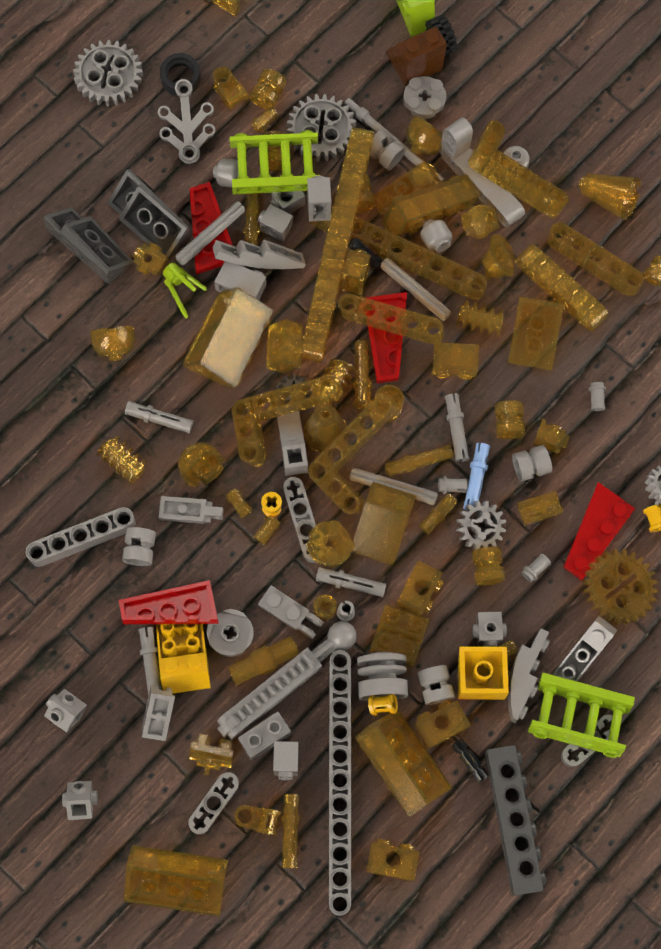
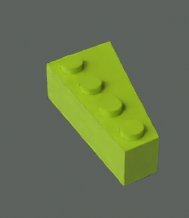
[396,0,435,38]

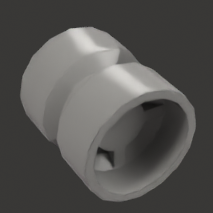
[365,130,406,171]
[512,445,552,482]
[122,527,156,566]
[418,665,455,705]

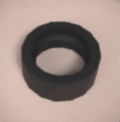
[160,53,201,97]

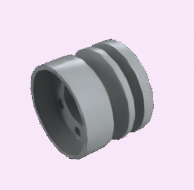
[357,652,408,701]

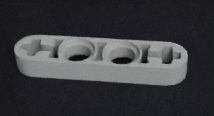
[283,477,324,563]

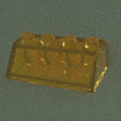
[355,709,452,817]
[124,845,228,916]

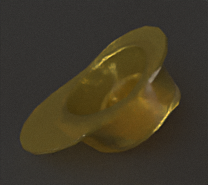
[482,234,514,279]

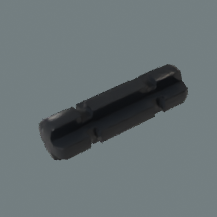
[348,238,382,268]
[452,739,489,782]

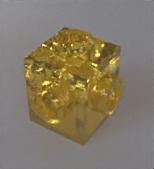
[461,204,499,239]
[132,242,169,276]

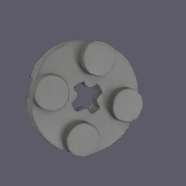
[403,76,446,119]
[207,609,254,657]

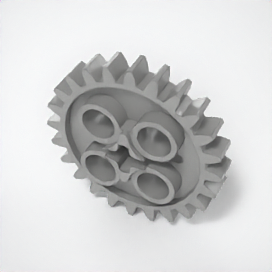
[73,40,143,107]
[287,94,356,161]

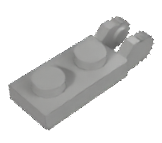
[258,585,324,639]

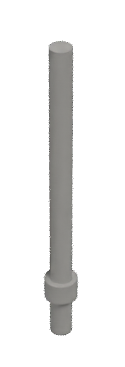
[344,98,445,186]

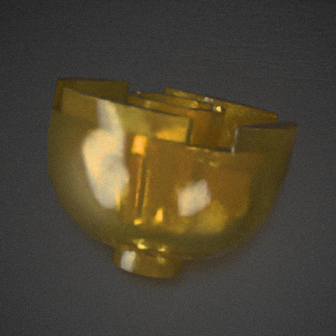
[406,116,443,156]
[90,326,135,361]
[178,442,225,488]

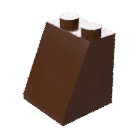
[386,26,447,87]

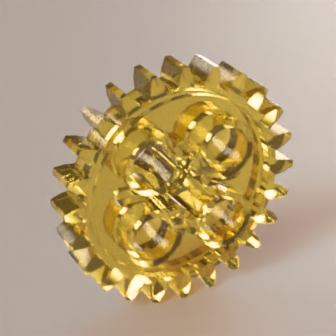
[583,549,658,624]

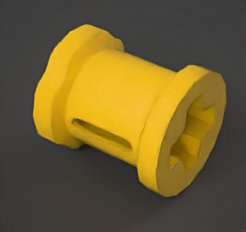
[261,492,282,517]
[643,504,661,533]
[368,694,398,716]

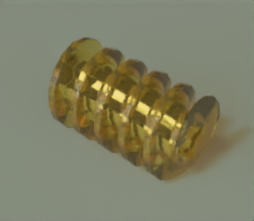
[455,300,504,338]
[312,359,356,410]
[96,435,147,484]

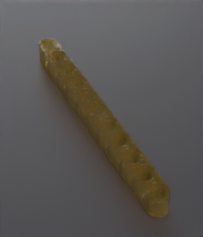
[300,127,374,363]

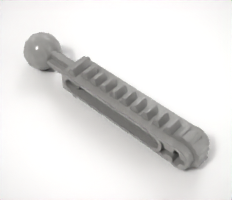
[217,621,357,740]

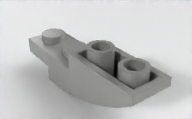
[508,628,550,723]

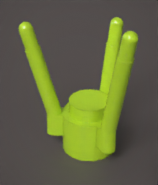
[162,262,207,319]

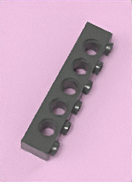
[485,745,546,896]

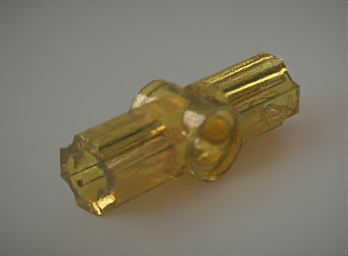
[228,636,300,686]

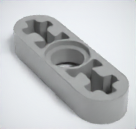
[561,715,612,767]
[188,772,239,835]

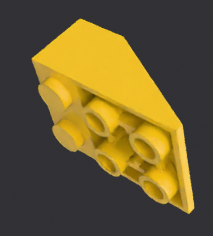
[156,624,211,694]

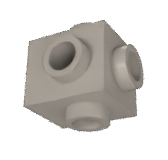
[472,612,507,647]
[44,689,87,733]
[62,781,98,820]

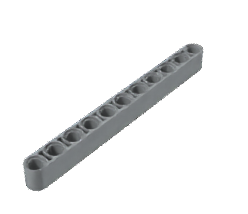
[329,650,351,916]

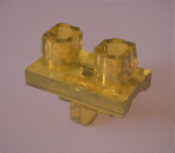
[516,491,564,525]
[189,734,233,775]

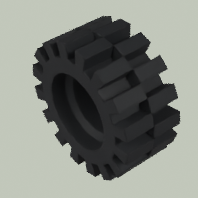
[425,14,458,55]

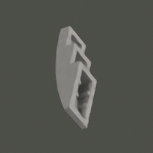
[213,240,306,269]

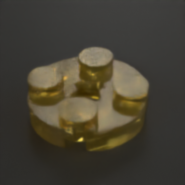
[307,520,354,568]

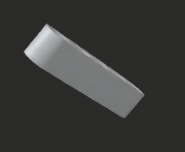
[25,507,136,567]

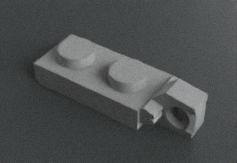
[158,496,224,524]

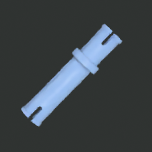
[463,443,490,512]

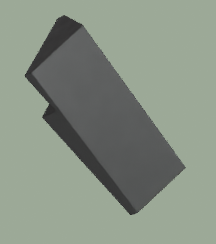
[107,169,190,261]
[44,207,134,285]

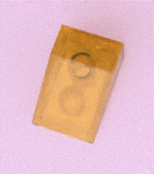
[508,295,564,370]
[350,481,416,566]

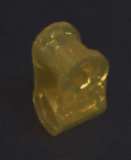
[213,67,249,110]
[234,805,281,836]

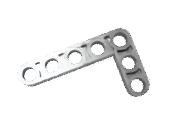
[440,117,525,228]

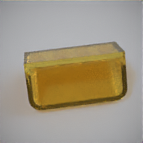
[183,287,273,388]

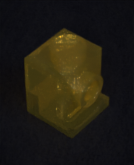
[533,419,570,454]

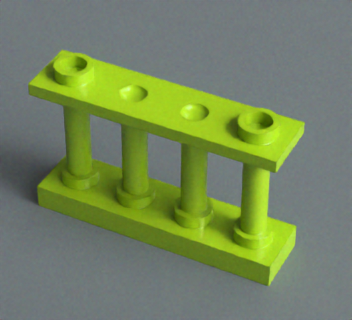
[230,130,320,194]
[528,673,635,758]

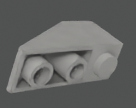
[276,408,308,476]
[553,616,617,681]

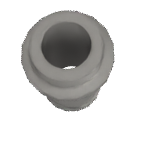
[588,382,606,411]
[438,476,467,494]
[522,554,551,582]
[337,601,355,622]

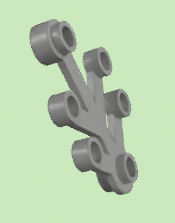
[158,79,216,164]

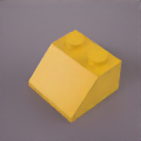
[457,647,509,700]

